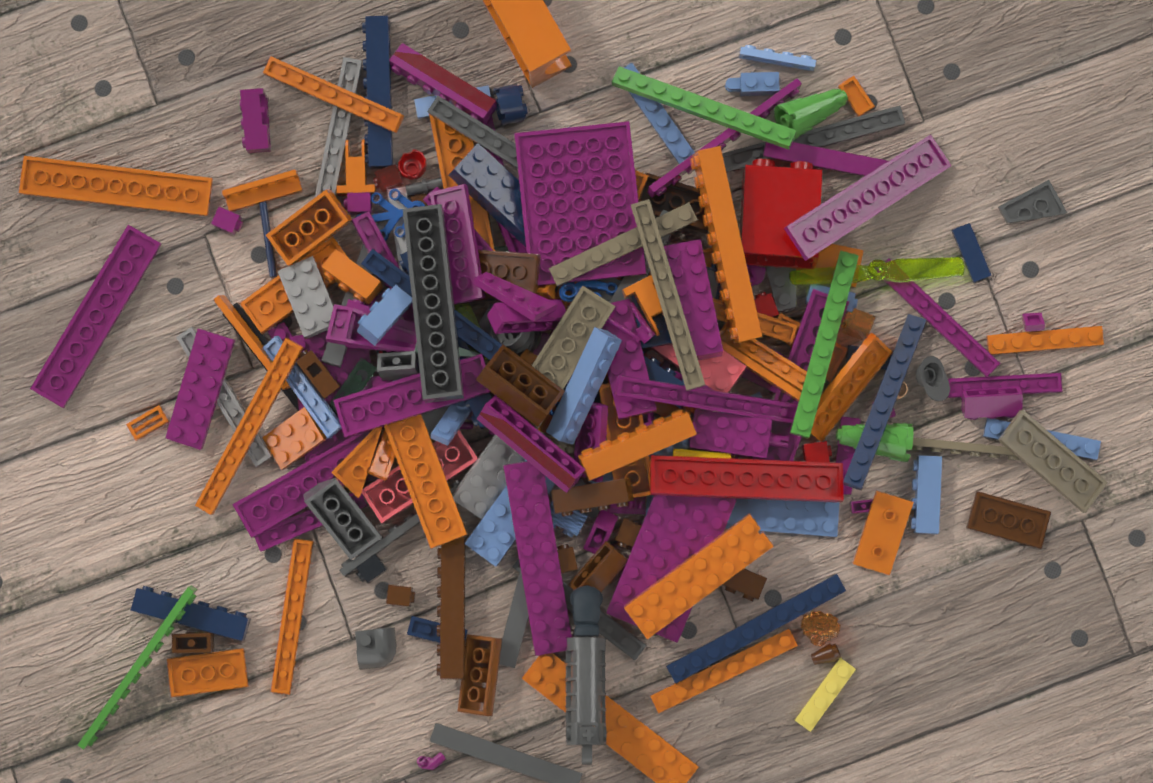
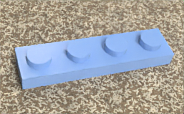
[739,45,816,71]

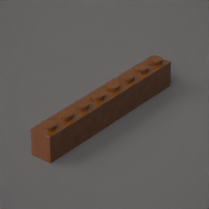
[615,518,767,602]
[437,523,466,680]

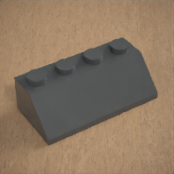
[303,478,382,560]

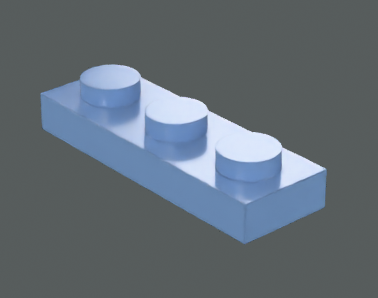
[431,401,472,446]

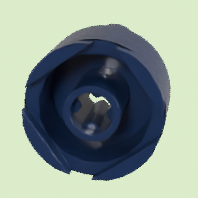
[493,84,528,126]

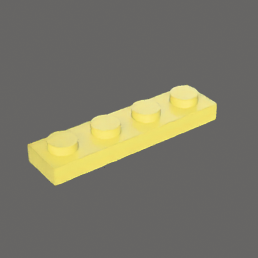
[795,658,856,732]

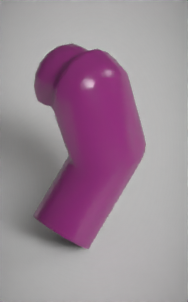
[417,752,446,770]

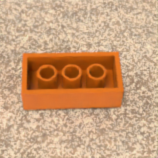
[266,189,352,266]

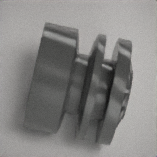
[490,325,541,357]

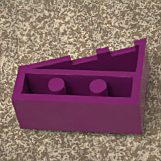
[240,88,271,153]

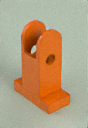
[337,139,376,196]
[622,275,664,336]

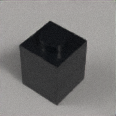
[356,554,387,583]

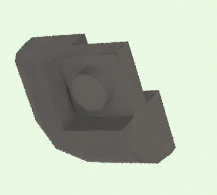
[355,627,397,670]

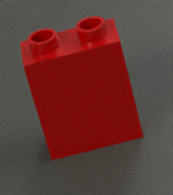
[740,159,822,269]

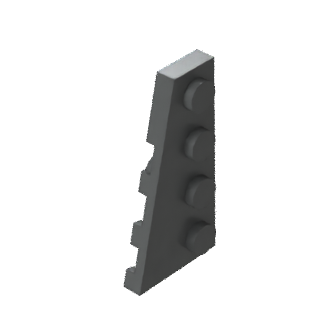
[765,266,796,312]

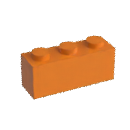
[321,249,383,305]

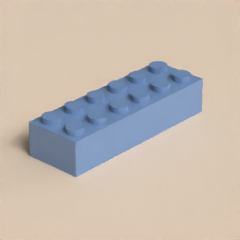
[465,459,556,567]

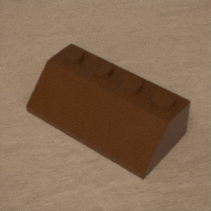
[476,344,565,427]

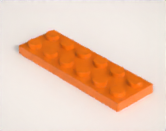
[240,237,348,335]
[811,333,893,442]

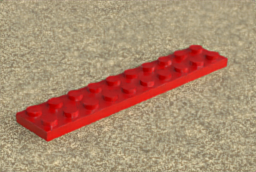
[650,455,844,503]

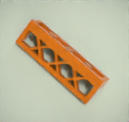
[222,169,303,212]

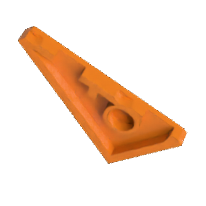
[331,426,382,498]

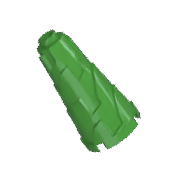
[774,89,848,140]
[836,423,914,462]

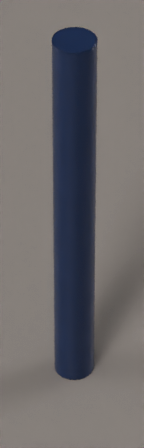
[259,202,277,278]

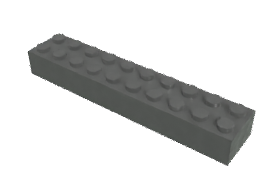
[403,204,464,403]

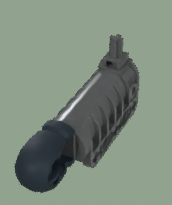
[566,586,607,765]

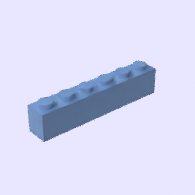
[546,327,622,444]

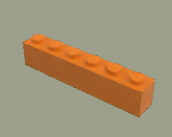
[578,409,697,481]

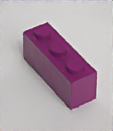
[961,387,1023,420]

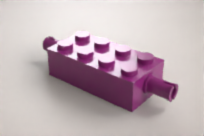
[690,409,789,459]

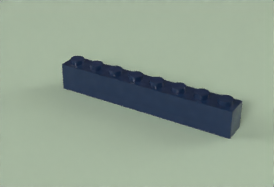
[362,15,393,169]

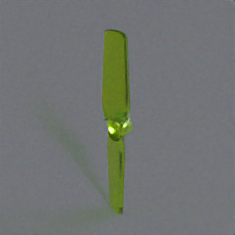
[789,257,965,285]

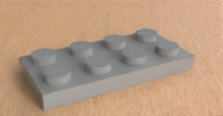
[278,256,334,339]
[452,435,525,519]

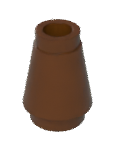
[811,643,841,665]

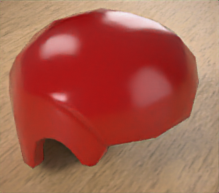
[398,149,427,180]

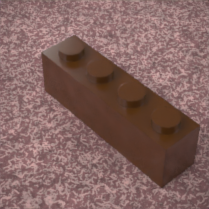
[551,477,634,516]

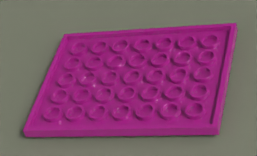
[514,121,646,286]

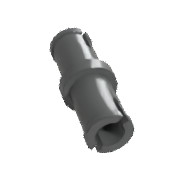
[405,177,444,197]

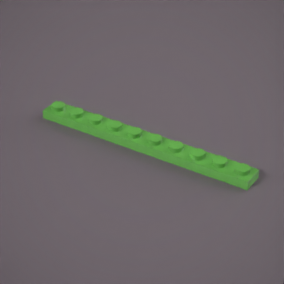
[612,66,796,150]
[790,250,859,439]
[78,585,198,750]

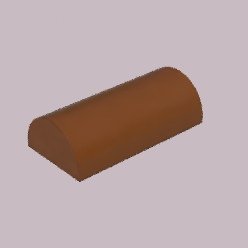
[457,634,502,716]

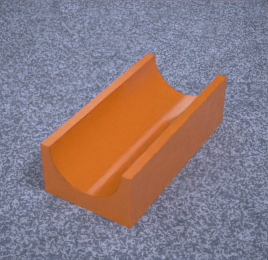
[483,0,572,88]

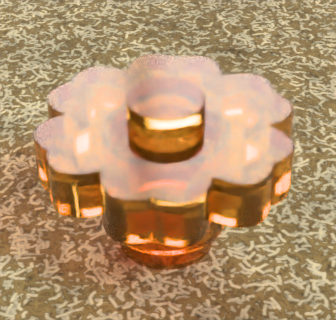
[800,611,841,646]

